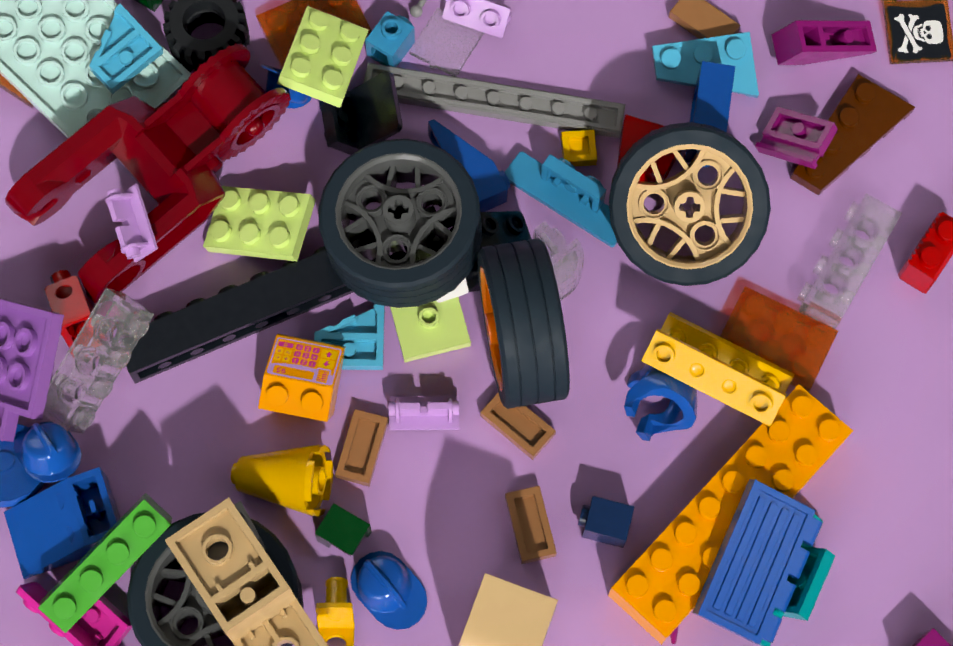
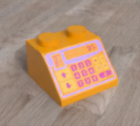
[258,334,346,422]

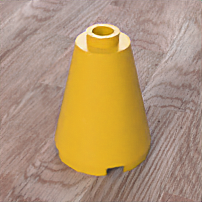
[231,444,333,517]

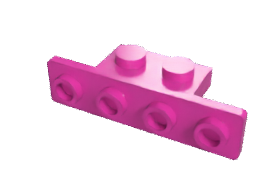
[16,582,132,646]

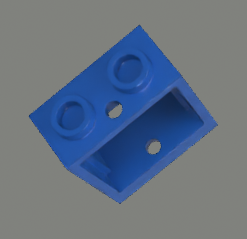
[684,61,735,168]

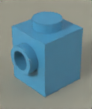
[365,11,415,67]

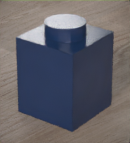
[578,496,635,548]

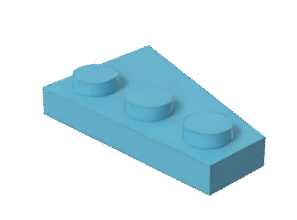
[652,32,759,98]

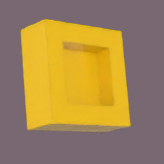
[561,130,597,167]

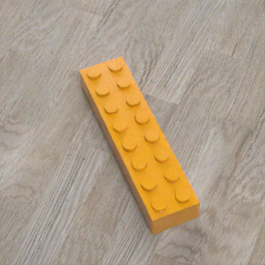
[608,384,853,645]

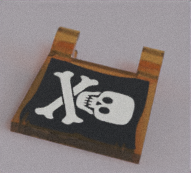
[881,0,953,64]

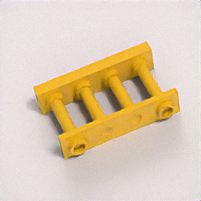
[641,312,795,426]

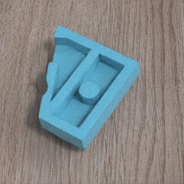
[89,4,163,94]
[314,304,385,370]

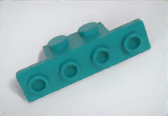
[760,514,835,646]

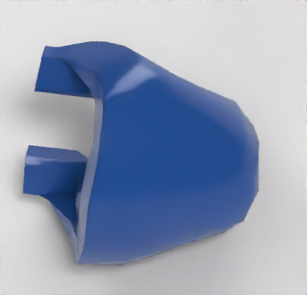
[624,364,697,441]

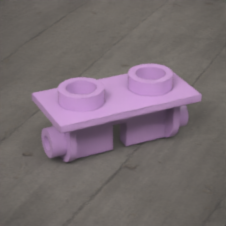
[442,0,512,39]
[105,184,158,262]
[389,395,459,430]

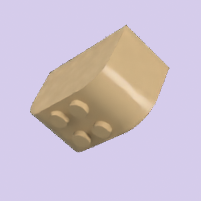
[459,573,558,646]

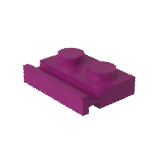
[755,106,838,169]

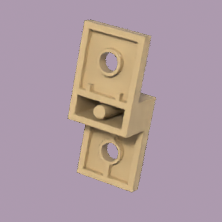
[165,497,328,646]

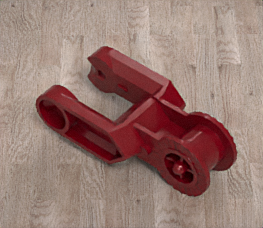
[5,43,291,305]

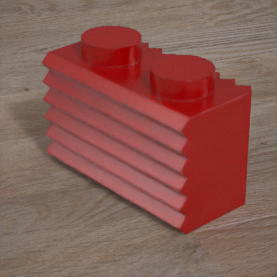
[898,212,953,294]

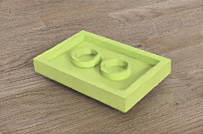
[277,6,369,108]
[203,186,316,262]

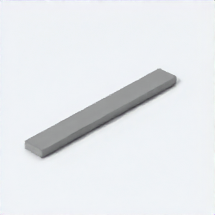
[364,63,626,138]

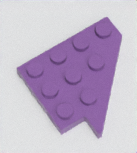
[0,298,64,442]

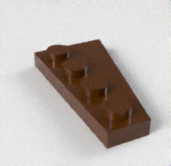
[790,74,915,195]

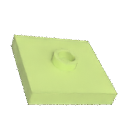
[390,297,471,363]

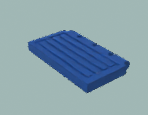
[692,479,822,645]

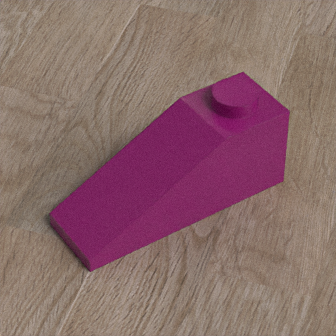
[771,20,877,65]

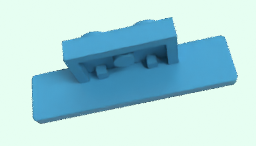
[505,152,617,247]

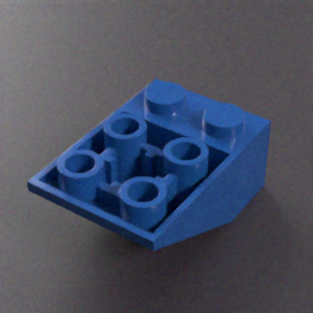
[4,467,120,579]

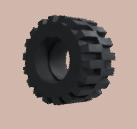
[163,0,250,72]

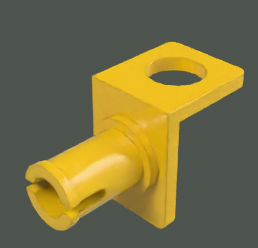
[316,577,355,646]

